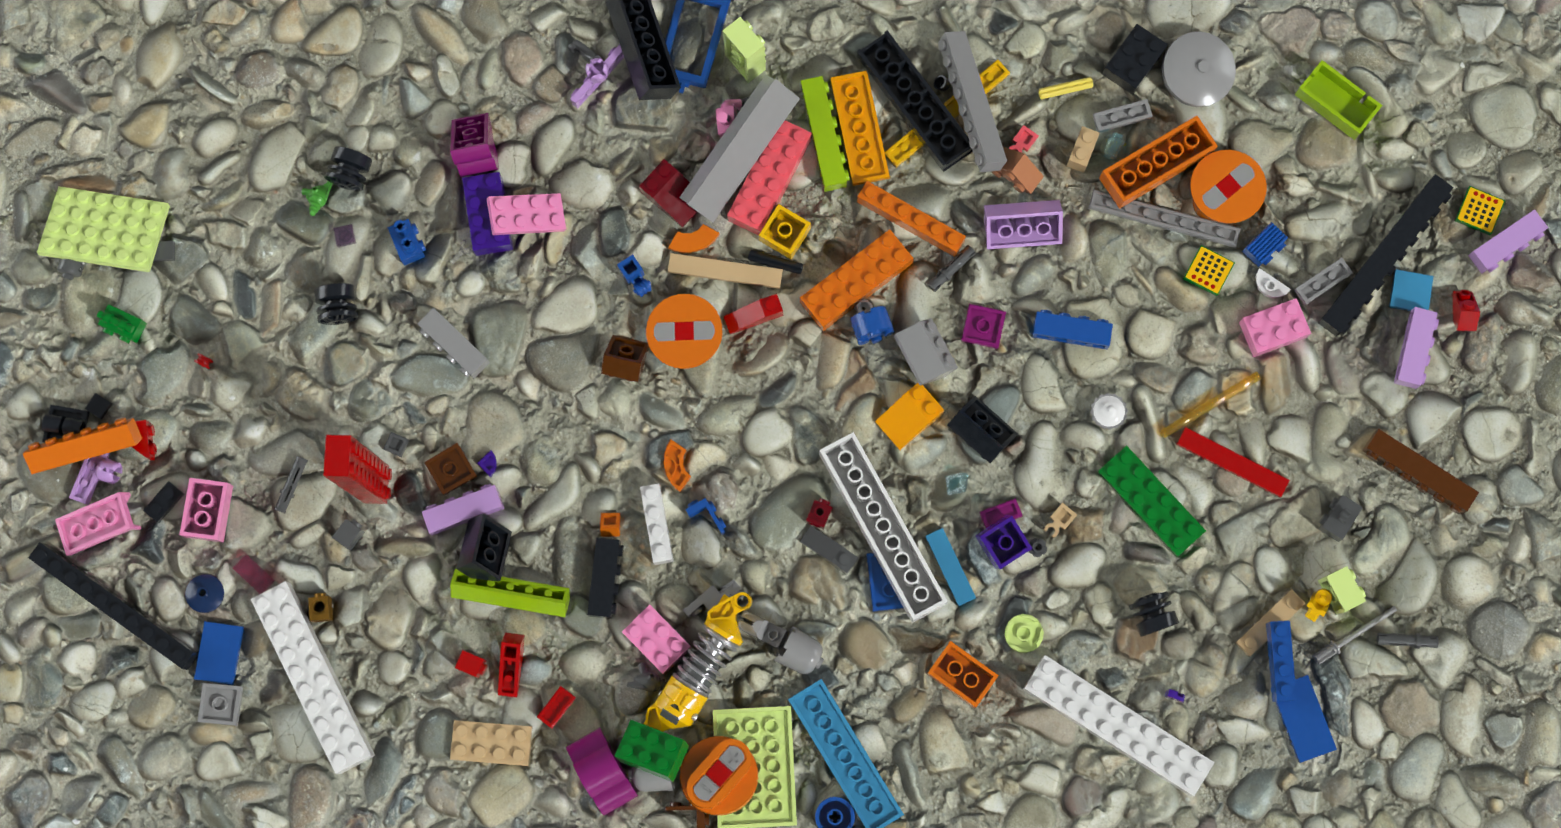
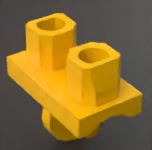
[1305,589,1332,622]

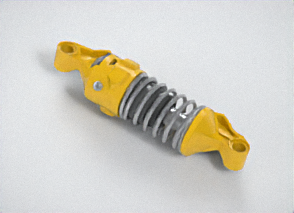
[644,592,752,732]

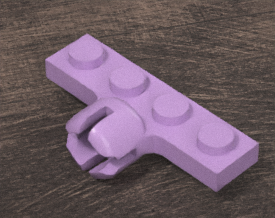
[570,44,624,109]
[69,453,123,505]

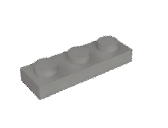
[1093,99,1153,133]
[1294,258,1353,305]

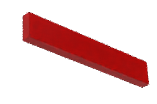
[1176,427,1290,498]

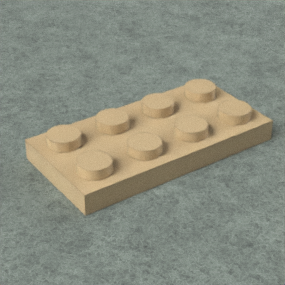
[450,720,533,766]

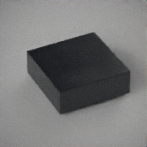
[85,393,113,419]

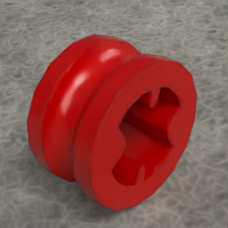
[194,353,214,369]

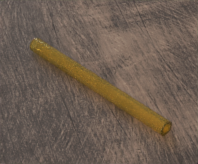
[1159,371,1261,439]

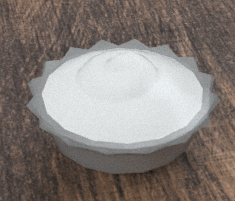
[1090,393,1128,430]

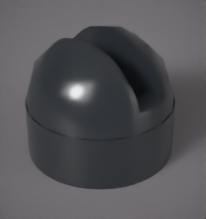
[933,75,950,91]

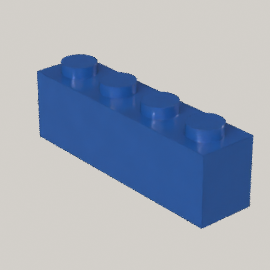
[1032,310,1113,350]
[1266,621,1297,702]

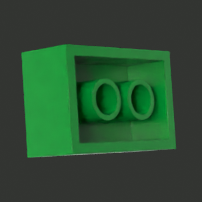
[615,720,689,782]

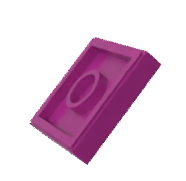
[961,304,1006,349]

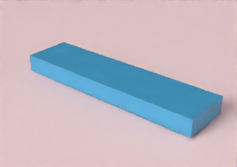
[925,528,976,607]

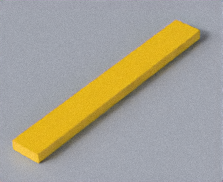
[885,59,1010,168]

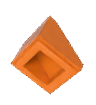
[600,513,620,537]

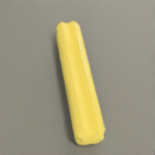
[1038,77,1093,99]

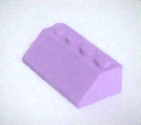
[984,200,1063,249]

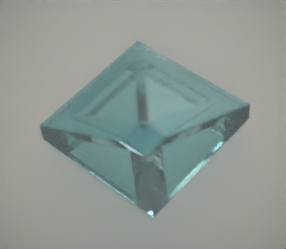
[945,473,968,495]

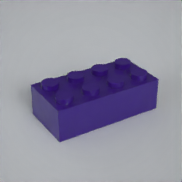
[462,172,513,256]

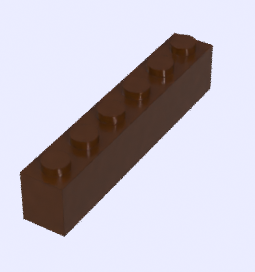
[1362,429,1479,514]

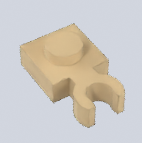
[1043,502,1077,538]

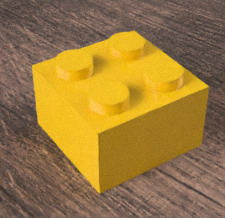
[759,204,811,260]

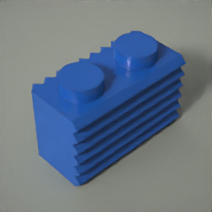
[1242,222,1288,267]

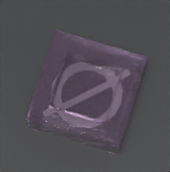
[333,224,356,248]

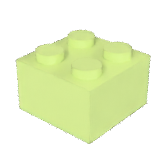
[1318,566,1366,615]

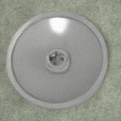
[1161,32,1236,107]

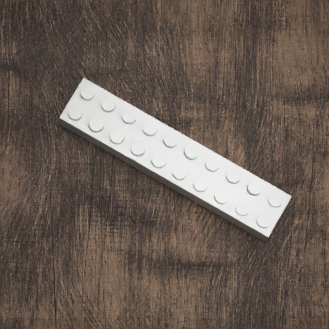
[819,432,948,623]
[251,581,375,774]
[1022,655,1215,796]

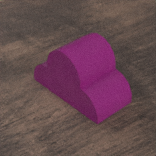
[450,113,499,178]
[566,727,638,816]

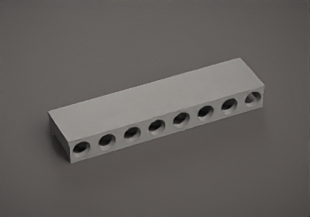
[680,74,800,223]

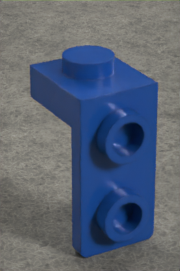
[685,498,726,535]

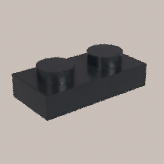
[143,481,184,523]

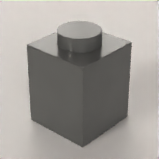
[332,519,365,551]

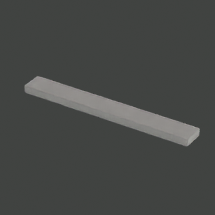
[1088,190,1241,248]

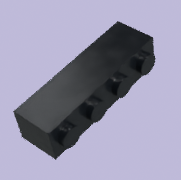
[587,538,624,619]

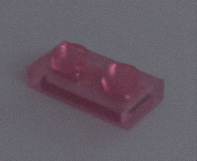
[233,554,275,594]

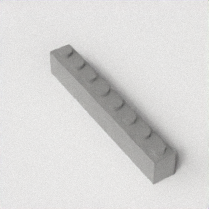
[938,31,1007,172]

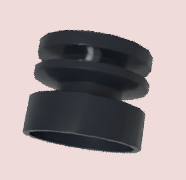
[324,146,372,191]
[314,283,358,325]
[1129,591,1179,637]

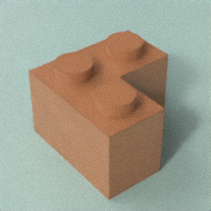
[991,147,1044,194]

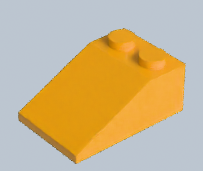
[875,383,945,450]

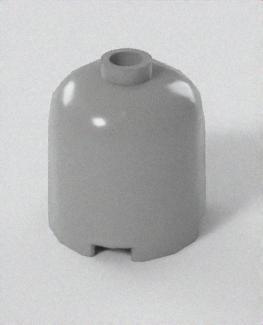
[774,626,824,674]
[628,767,675,792]

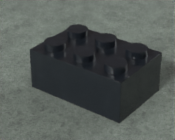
[1102,24,1168,95]

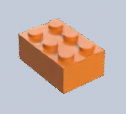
[927,641,999,709]

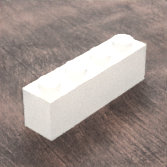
[640,483,674,565]

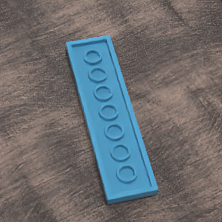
[788,679,904,828]

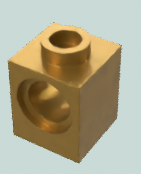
[308,593,333,622]

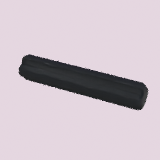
[748,250,803,274]

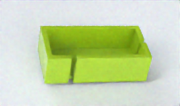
[1295,60,1383,140]

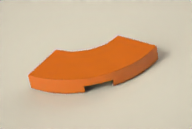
[668,224,720,254]
[664,439,691,493]

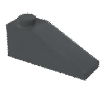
[800,526,858,576]

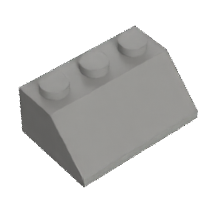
[893,318,958,386]

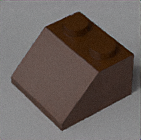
[601,335,649,382]

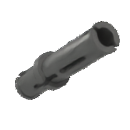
[927,245,976,292]
[274,456,308,514]
[1376,632,1439,649]

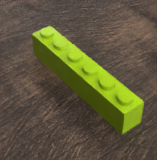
[801,76,850,192]
[450,569,570,617]

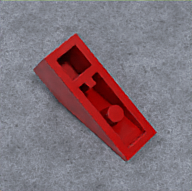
[724,293,784,335]
[498,632,525,697]

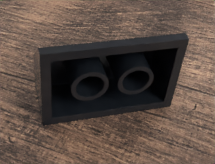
[947,396,1018,464]
[456,513,512,582]

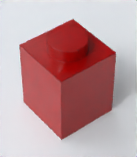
[455,650,487,678]

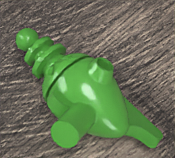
[301,181,332,216]

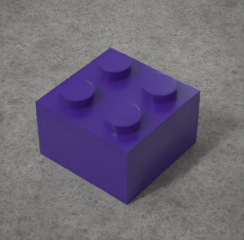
[975,515,1032,569]

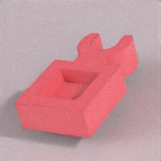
[1009,125,1039,153]

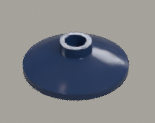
[185,574,224,613]

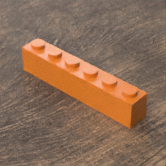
[857,181,966,257]
[23,417,142,474]

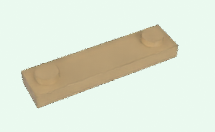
[1235,589,1306,657]

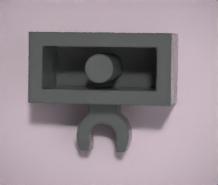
[1318,495,1363,542]

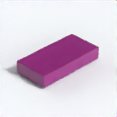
[979,498,1023,528]

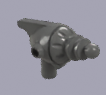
[627,663,668,692]

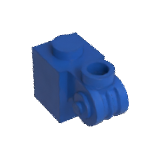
[617,254,652,297]

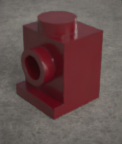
[806,498,833,530]

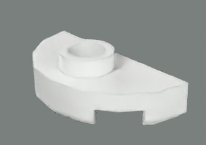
[1255,268,1291,298]

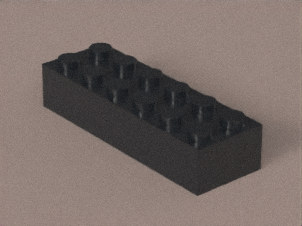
[606,0,681,100]

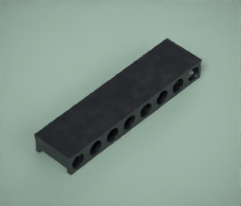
[857,30,973,172]

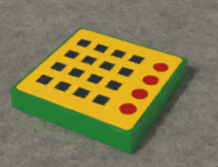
[1455,186,1505,236]
[1183,245,1235,296]

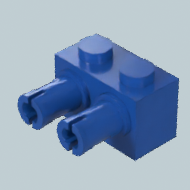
[387,219,426,266]

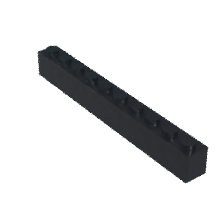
[1318,174,1454,337]
[28,542,199,670]

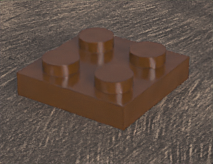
[424,443,477,496]

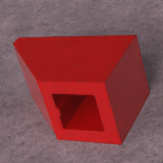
[1452,290,1480,331]
[131,420,157,461]

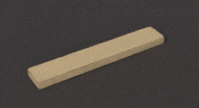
[668,253,783,289]

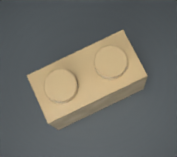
[1067,126,1100,173]

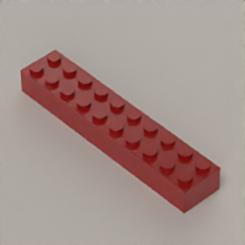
[323,435,392,504]

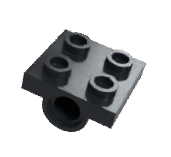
[42,404,90,443]

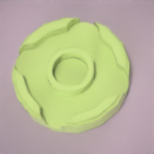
[1004,614,1044,653]

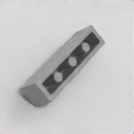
[418,308,490,378]

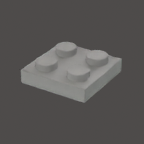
[198,683,243,726]

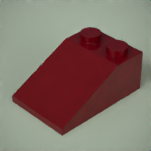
[639,159,697,228]

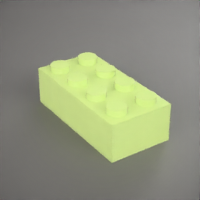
[722,17,766,83]

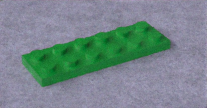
[1098,445,1206,557]

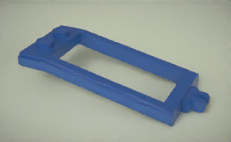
[665,0,731,94]

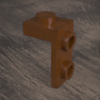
[665,802,709,828]

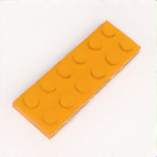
[830,71,890,186]

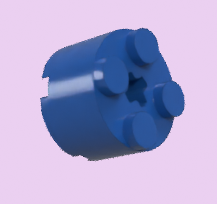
[850,306,895,345]
[815,797,855,828]

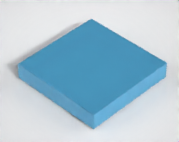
[1389,269,1434,311]

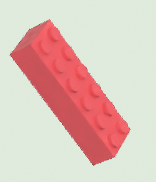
[727,120,812,236]

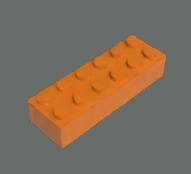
[1099,116,1218,209]
[800,229,914,331]

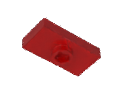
[537,686,576,729]

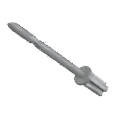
[1312,606,1397,665]

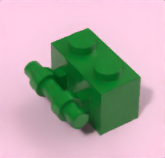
[97,304,147,344]

